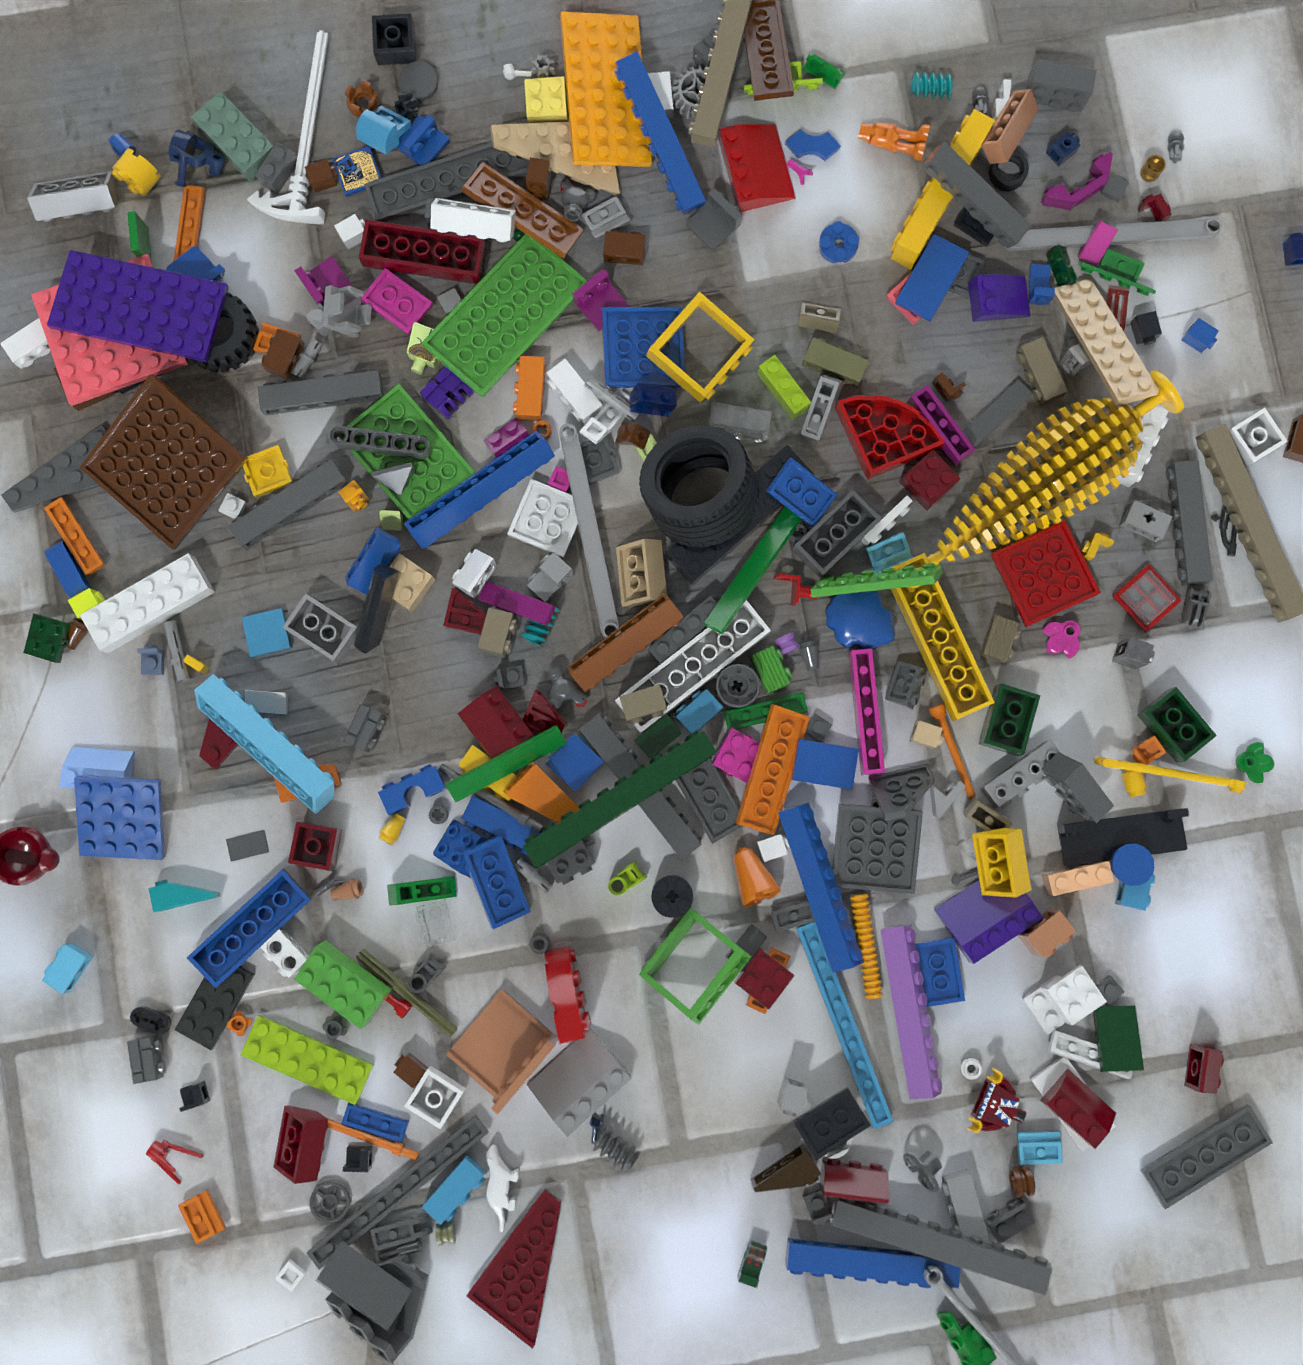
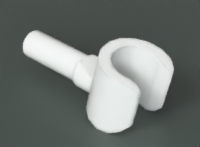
[503,64,531,80]

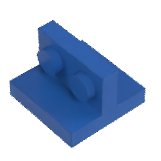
[396,115,451,166]

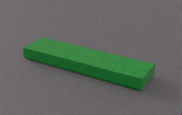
[723,692,808,731]

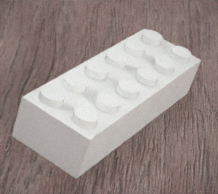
[80,553,215,653]

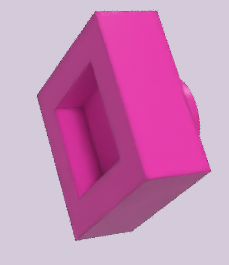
[548,466,570,493]

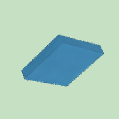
[242,608,292,658]

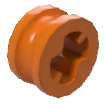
[533,420,552,440]

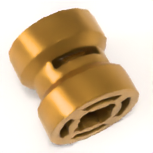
[1140,155,1166,182]

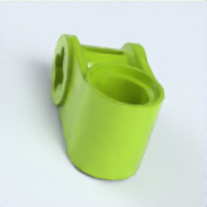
[608,860,648,896]

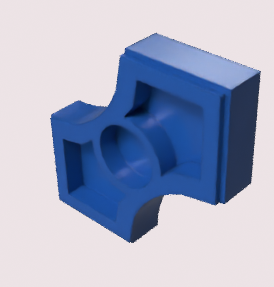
[785,129,841,161]

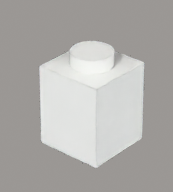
[334,214,365,250]
[756,834,790,862]

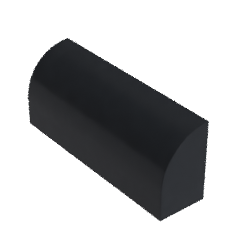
[354,564,400,654]

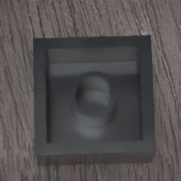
[372,13,417,65]

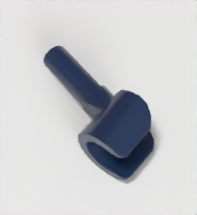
[590,1113,604,1144]

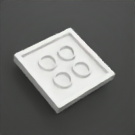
[507,479,578,558]

